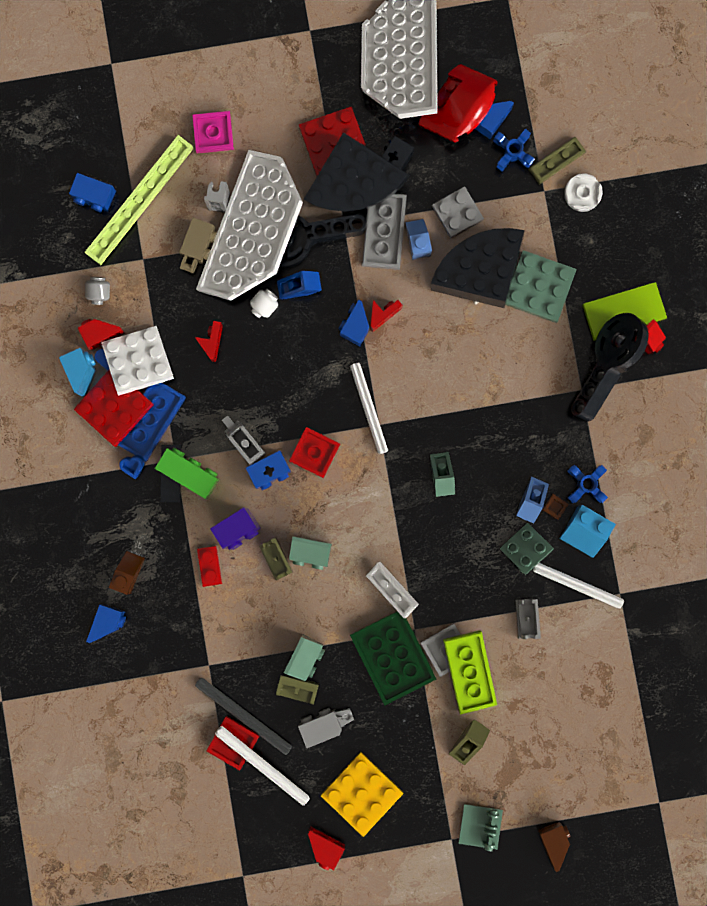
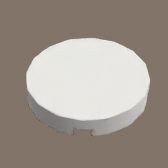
[564,174,603,212]

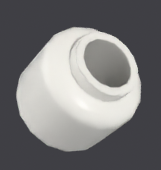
[250,289,278,318]

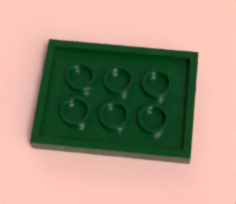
[350,611,437,706]

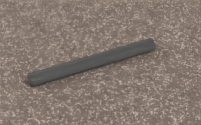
[195,678,292,755]

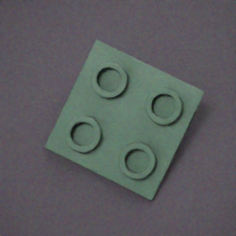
[500,523,554,575]
[459,804,503,851]

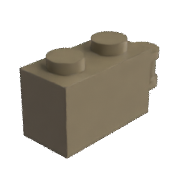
[179,218,217,273]

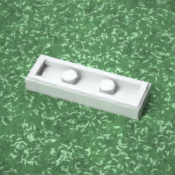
[366,562,419,618]

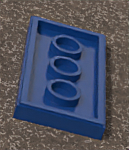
[118,382,186,462]

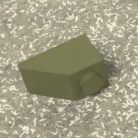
[449,719,490,765]

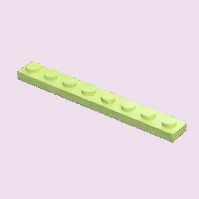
[85,135,194,265]

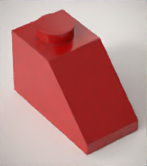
[78,319,125,351]
[635,319,666,354]
[308,826,345,871]

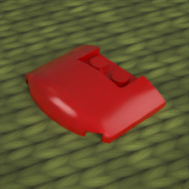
[419,64,497,143]

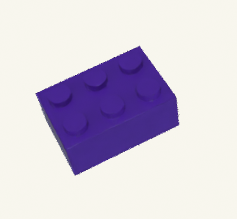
[210,507,261,550]

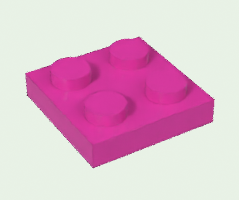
[192,111,234,154]

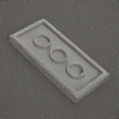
[362,194,407,270]

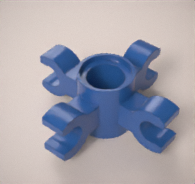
[493,129,535,171]
[567,465,608,503]

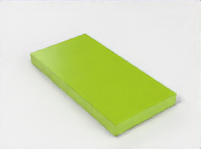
[582,282,667,341]
[443,630,497,715]

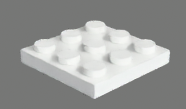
[101,326,174,396]

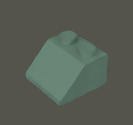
[289,537,332,570]
[284,634,325,681]

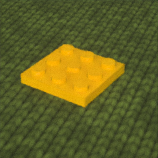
[321,752,404,837]

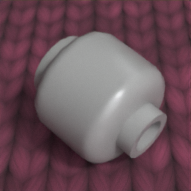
[85,277,110,305]

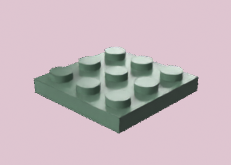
[506,250,576,323]

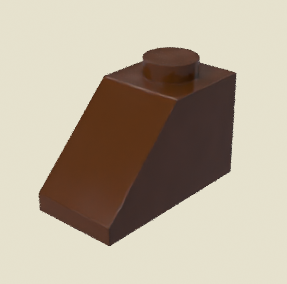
[109,551,145,595]
[538,822,571,872]

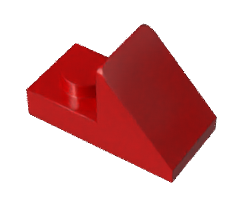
[370,300,403,332]
[195,321,223,362]

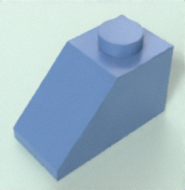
[405,219,432,260]
[516,476,549,523]

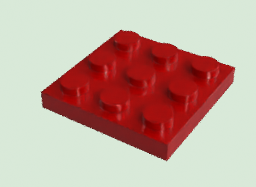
[299,106,366,177]
[74,369,154,447]

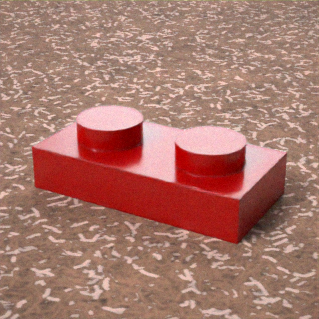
[197,546,223,587]

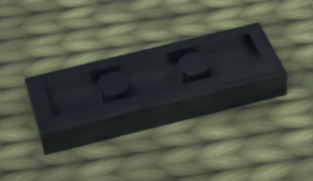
[161,445,181,502]

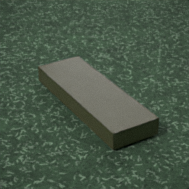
[529,137,586,185]

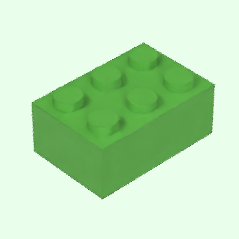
[155,447,220,499]

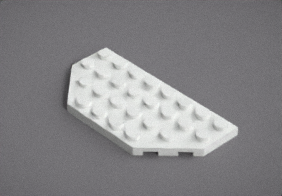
[361,0,438,119]
[196,150,303,301]

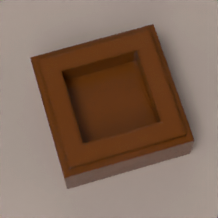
[542,494,569,520]

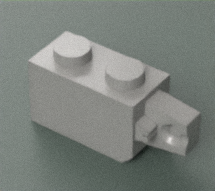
[222,416,266,465]
[298,708,354,748]

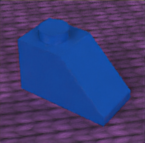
[475,101,514,139]
[277,271,322,299]
[86,604,126,643]

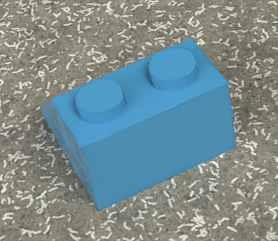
[59,348,96,397]
[559,505,616,558]

